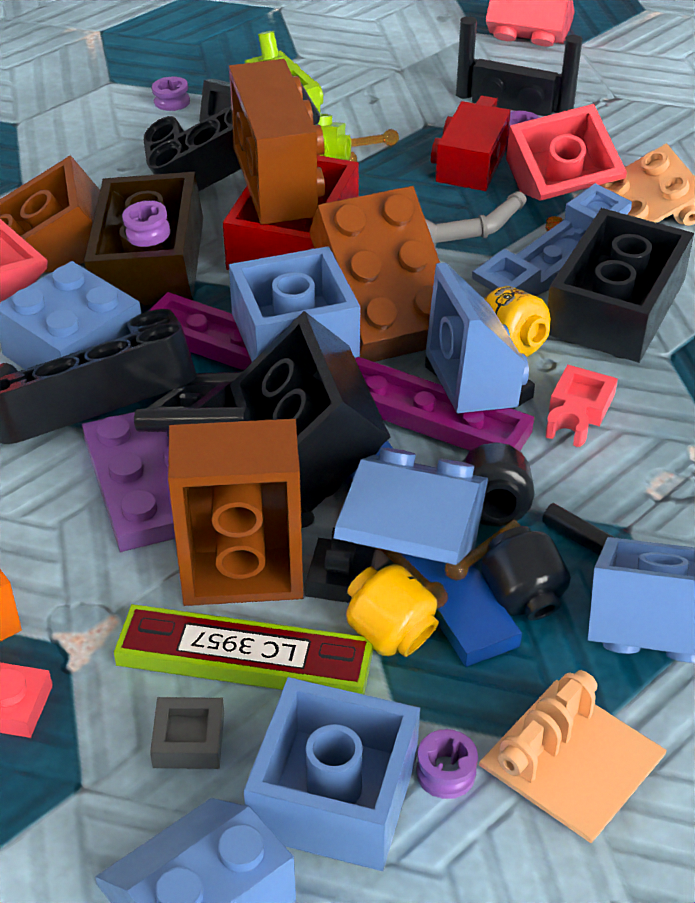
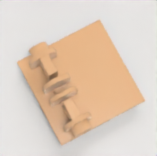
[600,143,695,226]
[479,670,667,843]

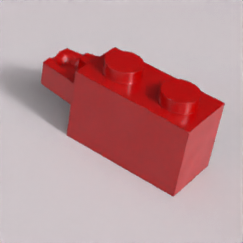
[431,96,511,191]

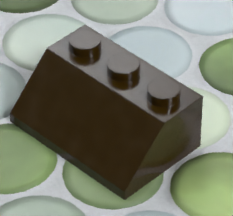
[84,172,203,306]

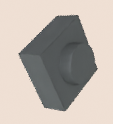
[150,697,224,769]

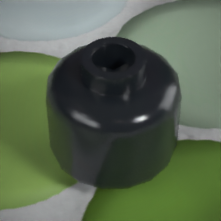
[462,442,535,527]
[481,526,571,621]

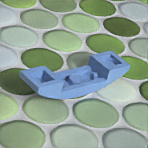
[472,183,632,296]

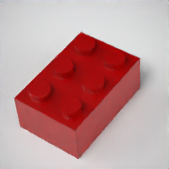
[223,155,359,270]

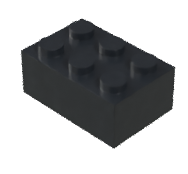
[547,208,694,363]
[230,311,390,513]

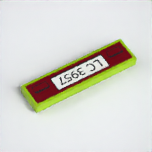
[114,604,373,695]

